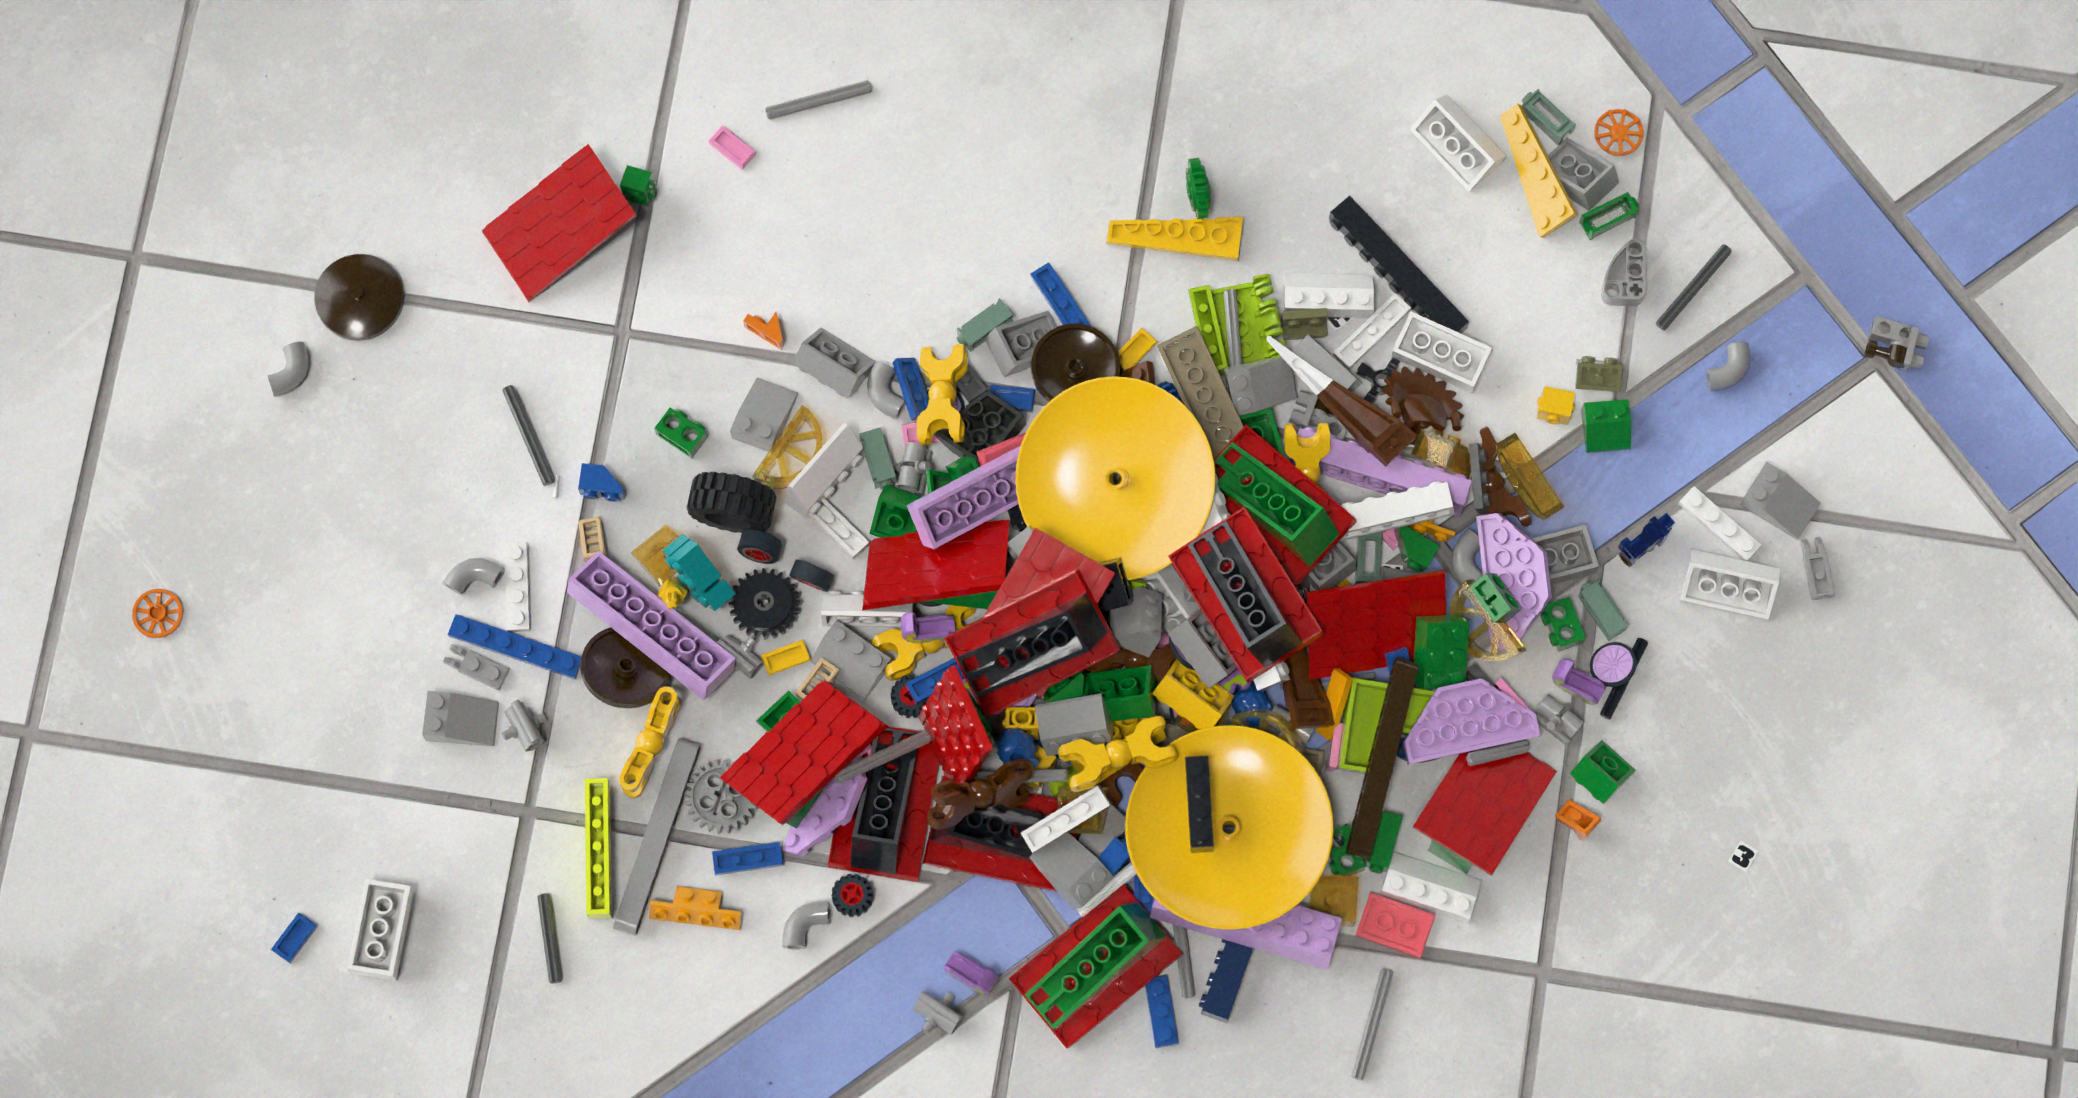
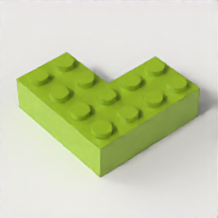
[1335,678,1434,774]

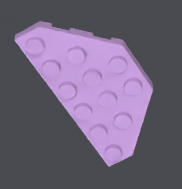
[1476,513,1552,650]
[1403,678,1541,765]
[782,754,867,857]

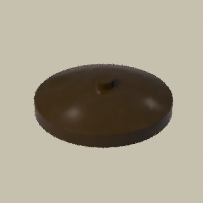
[314,254,404,341]
[1031,324,1120,402]
[580,627,671,708]

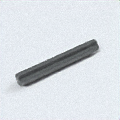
[537,893,562,984]

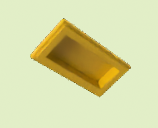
[1118,327,1158,370]
[761,640,811,676]

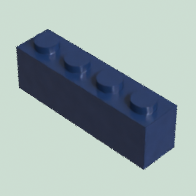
[1198,939,1253,1023]

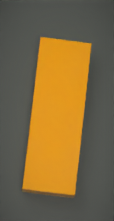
[1315,669,1353,740]

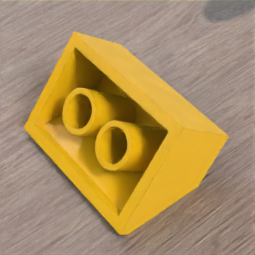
[1152,659,1234,730]

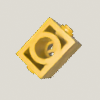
[1537,386,1575,425]
[1003,707,1039,740]

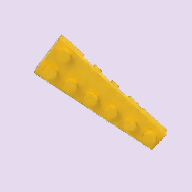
[1500,104,1578,238]
[1106,217,1243,261]

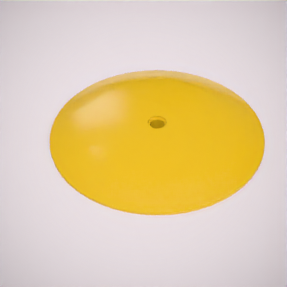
[1015,377,1215,580]
[1125,725,1333,930]

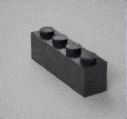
[1185,756,1214,853]

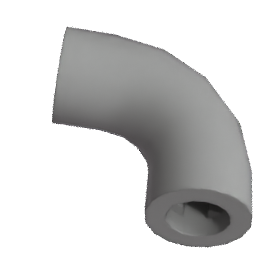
[268,341,309,397]
[1707,342,1750,391]
[867,361,905,420]
[1451,529,1483,591]
[442,558,505,595]
[782,902,830,950]

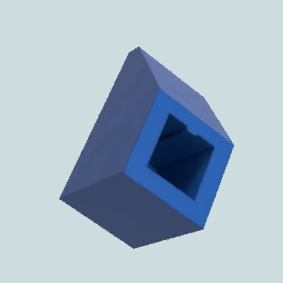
[578,463,625,502]
[1098,837,1131,876]

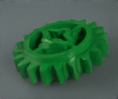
[1186,158,1211,219]

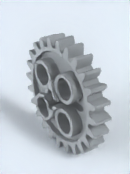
[684,760,757,834]

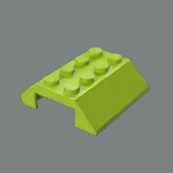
[1188,274,1286,376]

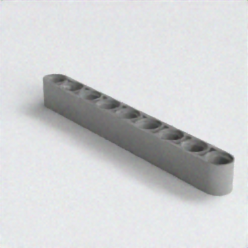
[613,738,701,936]

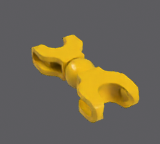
[917,344,968,445]
[1284,423,1330,494]
[871,605,976,681]
[619,687,680,799]
[1057,716,1178,792]

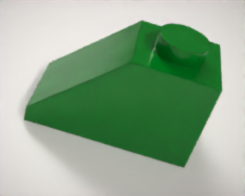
[1394,526,1439,572]

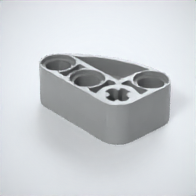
[1601,238,1646,306]

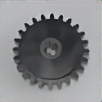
[728,568,801,640]

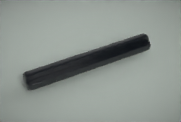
[1600,638,1648,720]

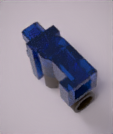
[1618,513,1675,567]

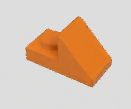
[743,312,784,350]
[1555,799,1602,840]

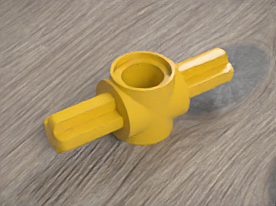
[657,577,688,609]

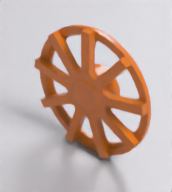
[1594,109,1644,156]
[132,589,183,638]

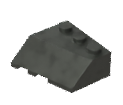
[934,391,1026,467]

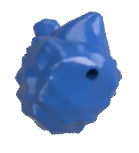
[1230,684,1272,727]
[997,728,1038,772]

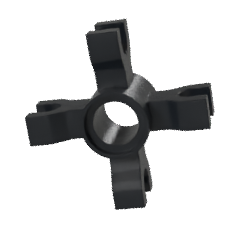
[1356,357,1400,404]

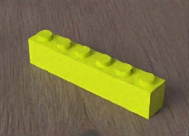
[585,778,612,919]

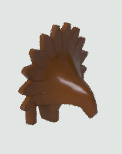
[1382,366,1464,445]

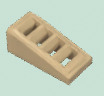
[578,516,607,563]
[795,657,840,701]

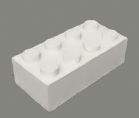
[347,879,414,981]

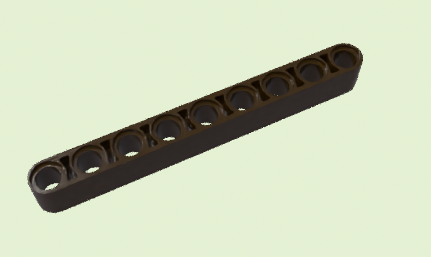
[1346,658,1419,860]

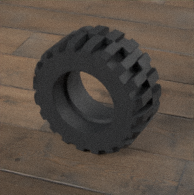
[687,472,777,533]

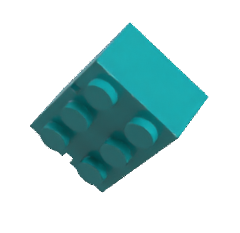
[662,534,735,611]

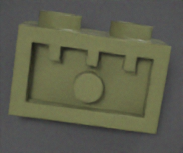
[1281,308,1328,340]
[1575,356,1623,392]

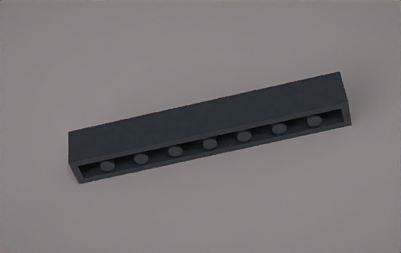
[1329,195,1469,334]

